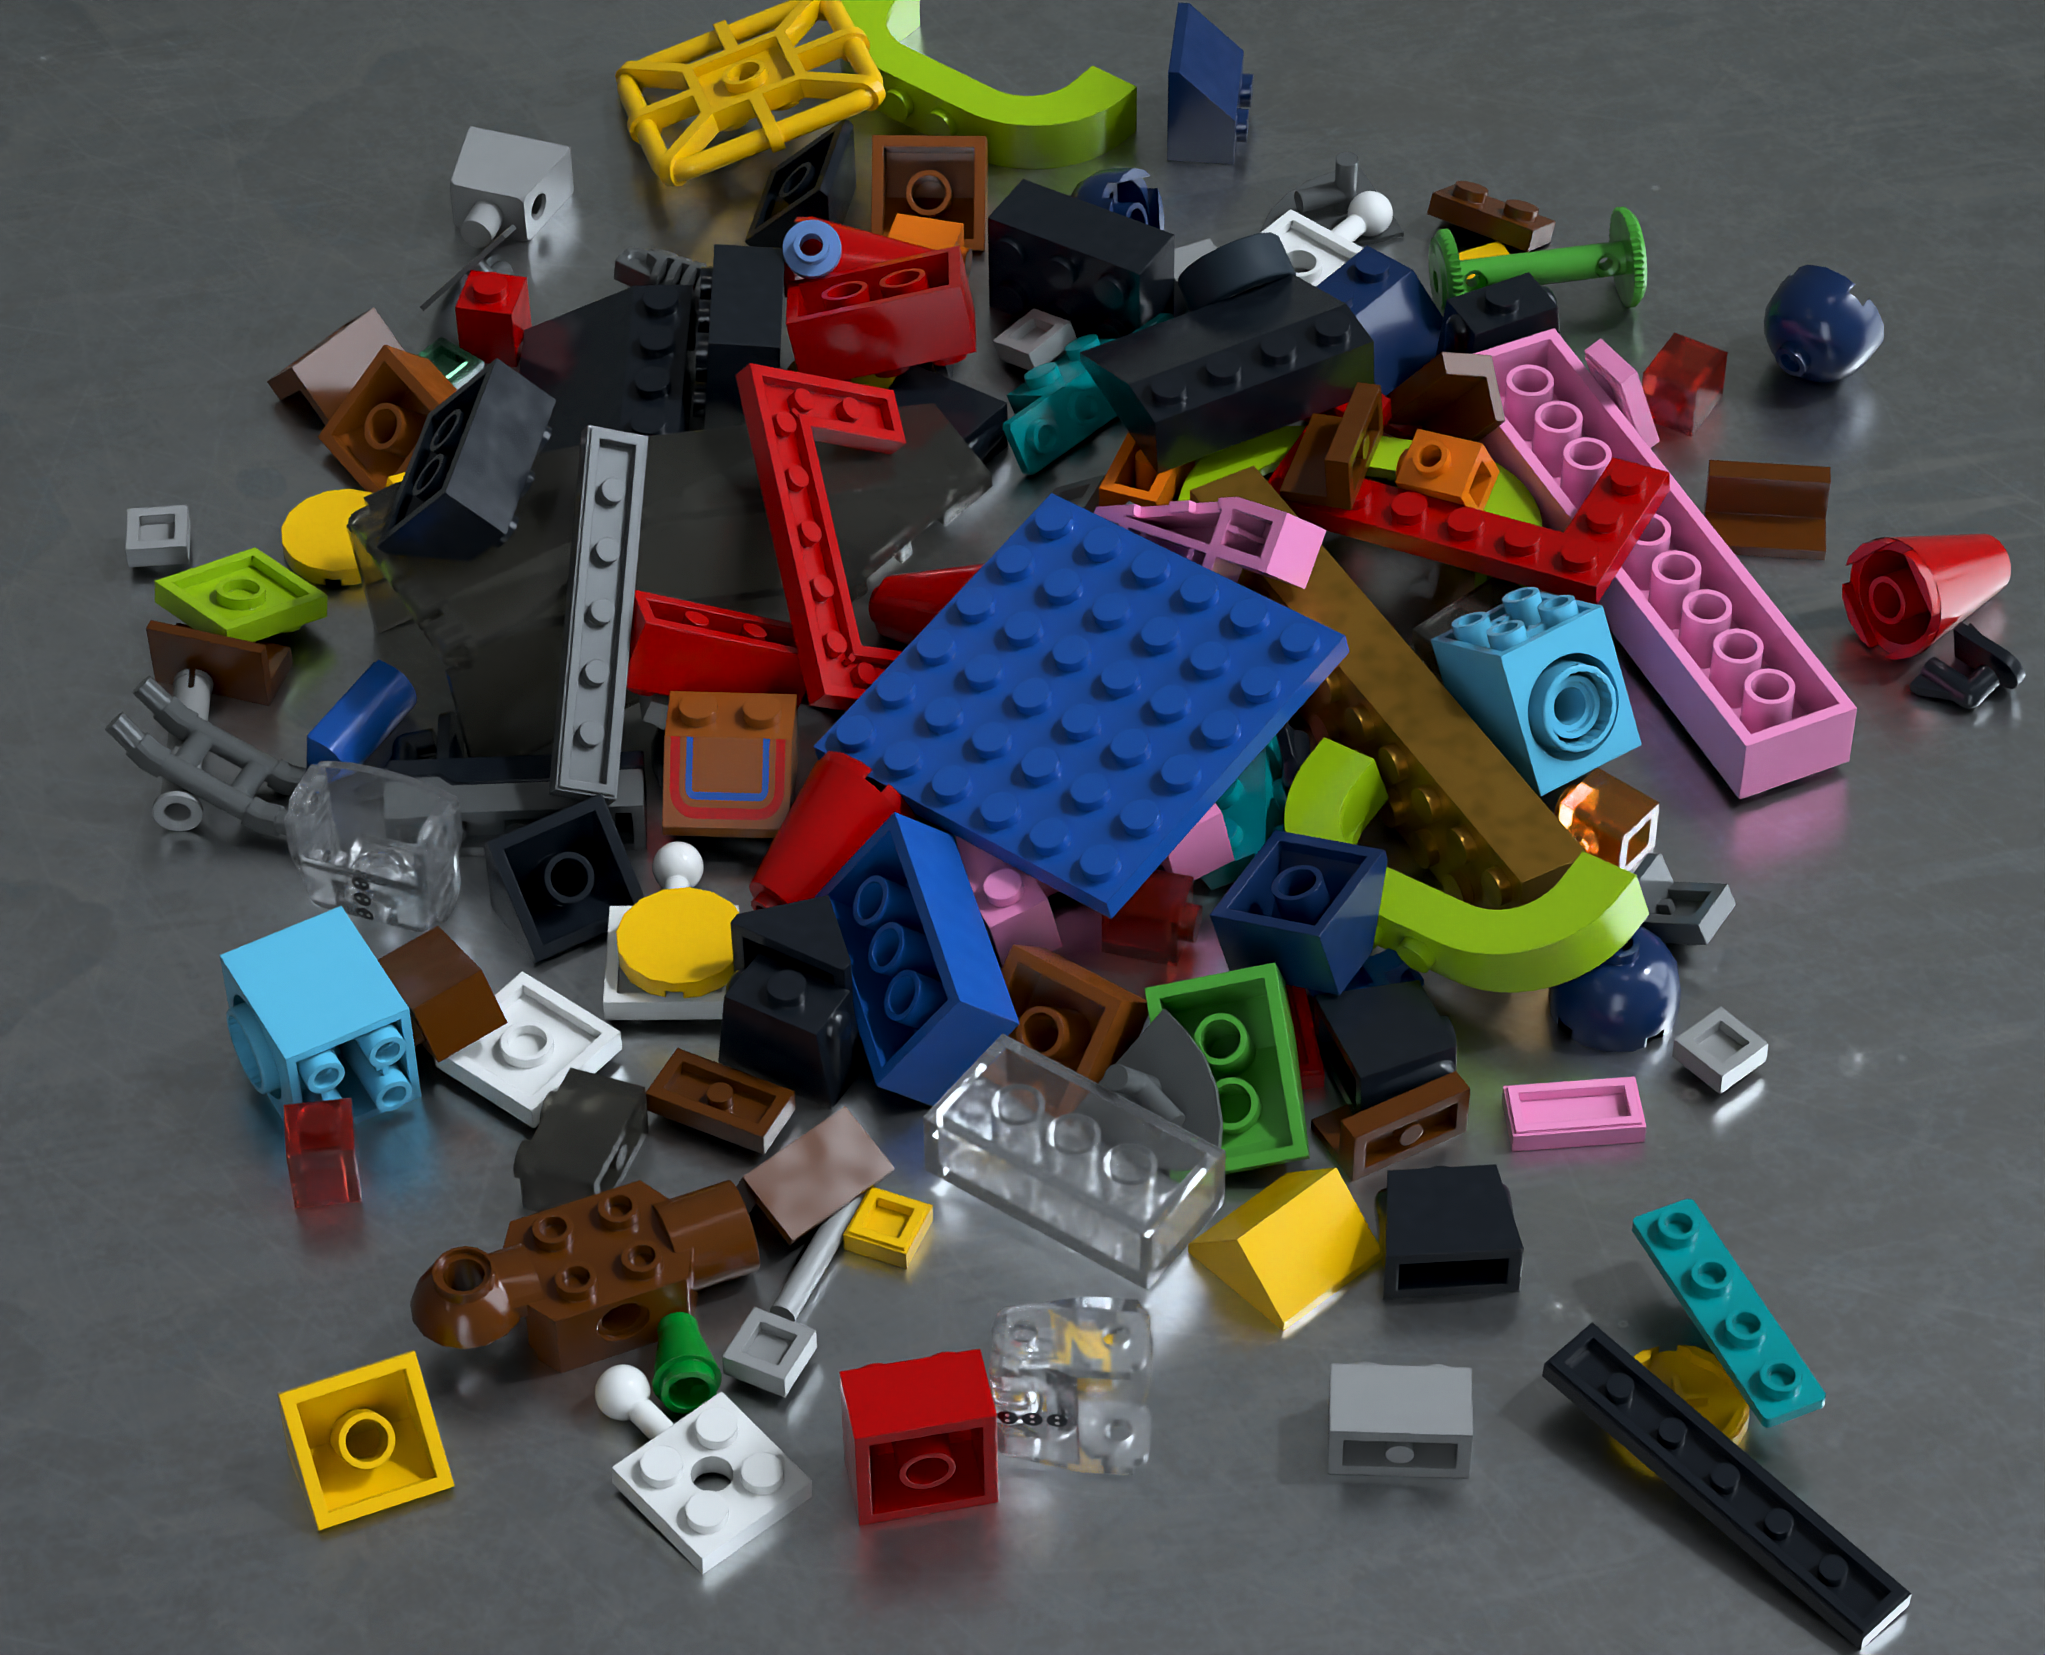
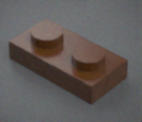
[1427,181,1556,252]
[645,1048,796,1155]

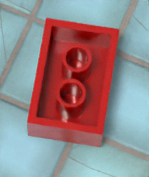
[786,245,976,382]

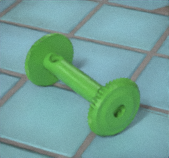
[1428,207,1647,316]

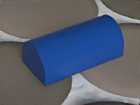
[306,659,417,788]

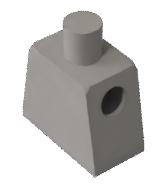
[450,126,574,248]

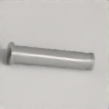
[152,669,214,831]

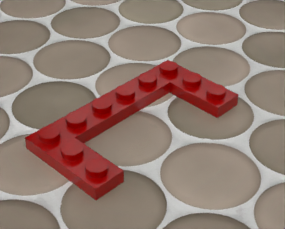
[735,363,906,711]
[1268,396,1670,604]

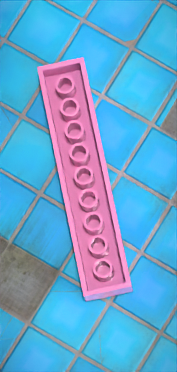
[1474,328,1857,800]

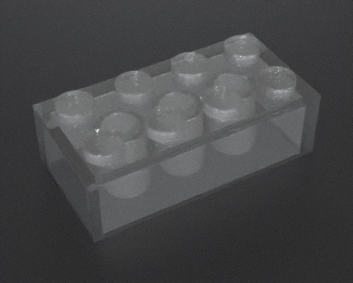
[923,1033,1226,1291]

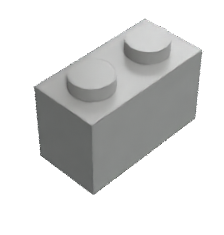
[1328,1362,1473,1478]

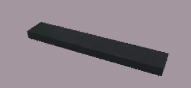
[1542,1322,1912,1650]

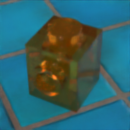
[1555,768,1660,871]

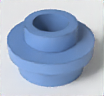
[783,220,842,279]

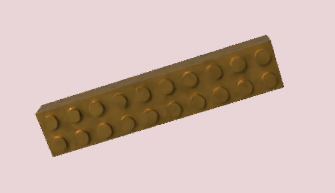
[1190,466,1587,910]

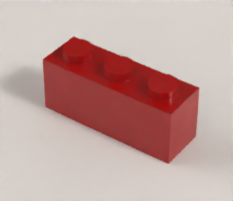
[626,590,806,709]

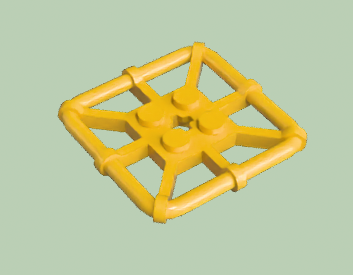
[615,0,886,186]

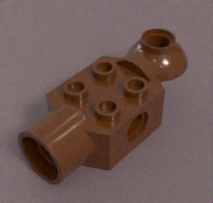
[410,1180,760,1374]

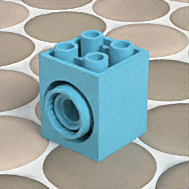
[1430,587,1642,796]
[220,906,422,1148]

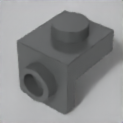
[1633,853,1736,945]

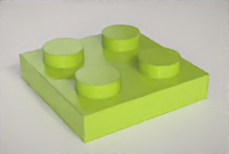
[154,547,328,642]

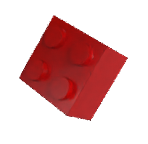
[839,1349,999,1526]

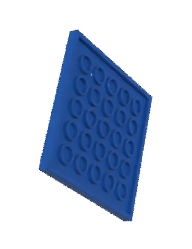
[813,493,1349,919]

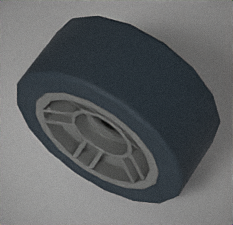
[1178,232,1296,312]

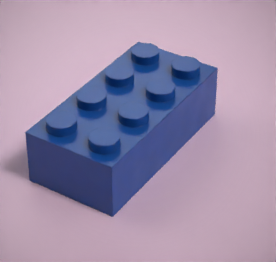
[815,812,1020,1108]

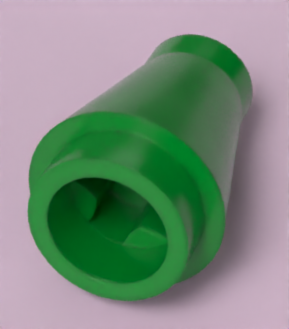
[652,1312,722,1414]

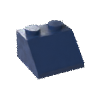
[1167,2,1253,165]
[1316,245,1443,395]
[1209,830,1388,995]

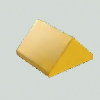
[1188,1167,1381,1331]
[277,1350,455,1531]

